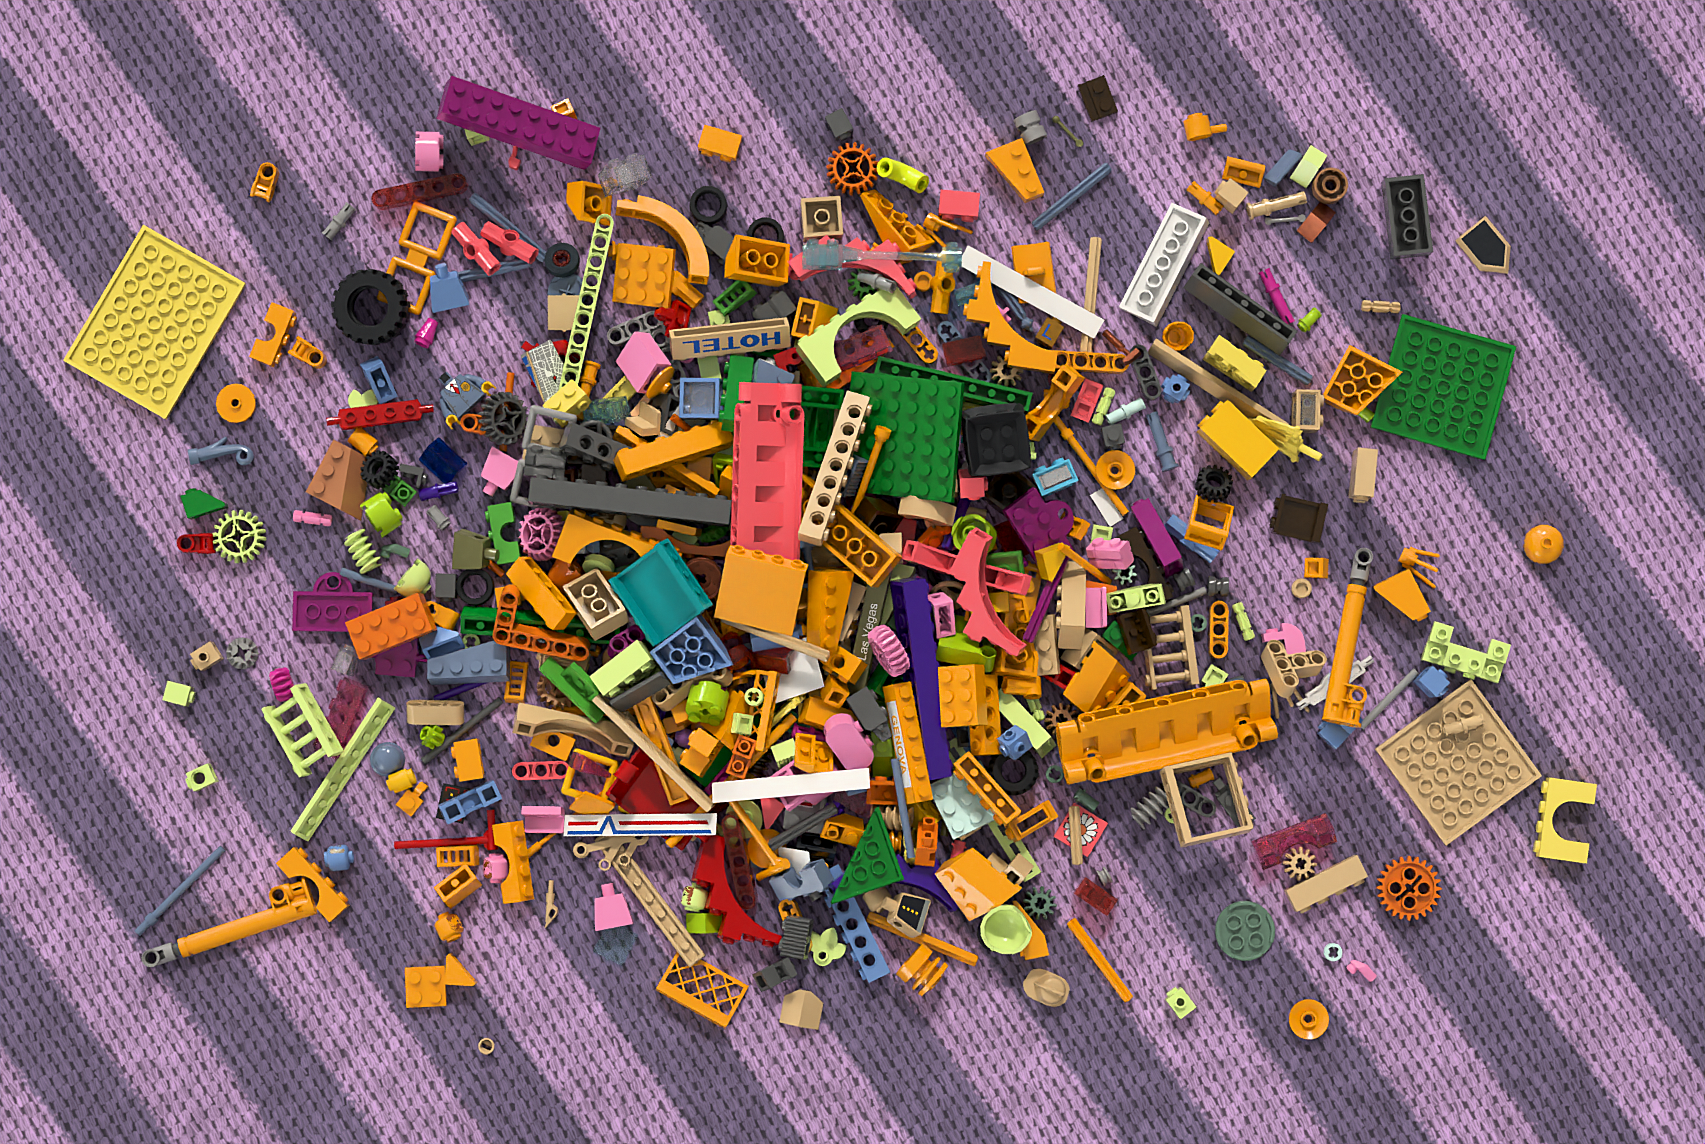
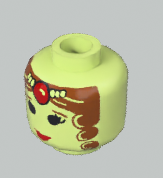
[681,882,709,913]

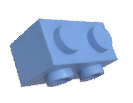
[1413,666,1450,698]

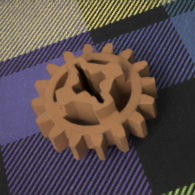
[537,676,572,710]

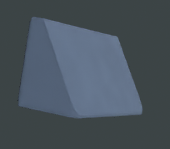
[1264,149,1302,187]

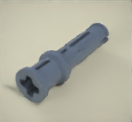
[1146,411,1179,472]

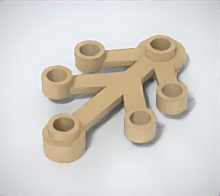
[573,836,649,871]

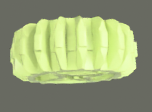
[213,510,267,563]

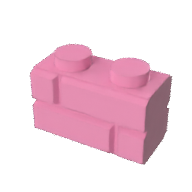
[1086,538,1134,570]

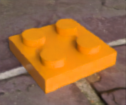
[405,966,447,1008]

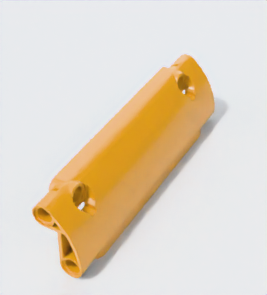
[1056,678,1278,785]

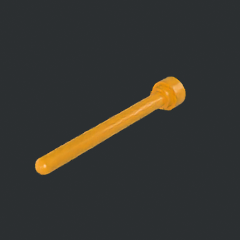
[851,425,891,514]

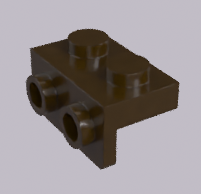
[1116,608,1157,655]

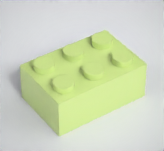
[589,640,658,698]

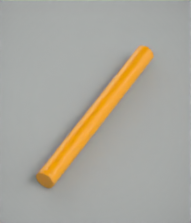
[1057,543,1112,585]

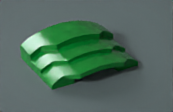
[776,386,844,469]

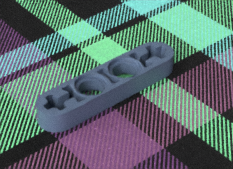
[937,321,991,382]

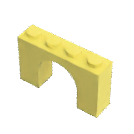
[1533,778,1597,863]

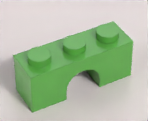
[485,502,522,566]

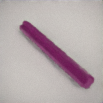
[1023,556,1070,643]

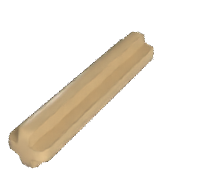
[1069,806,1083,865]

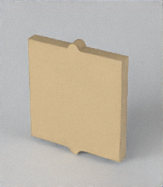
[548,293,581,332]

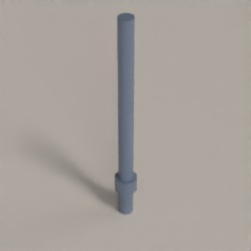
[134,846,226,936]

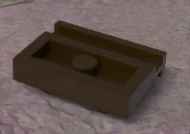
[1077,75,1118,122]

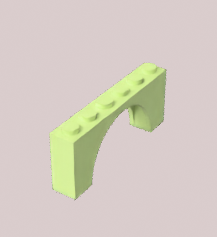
[796,287,921,387]

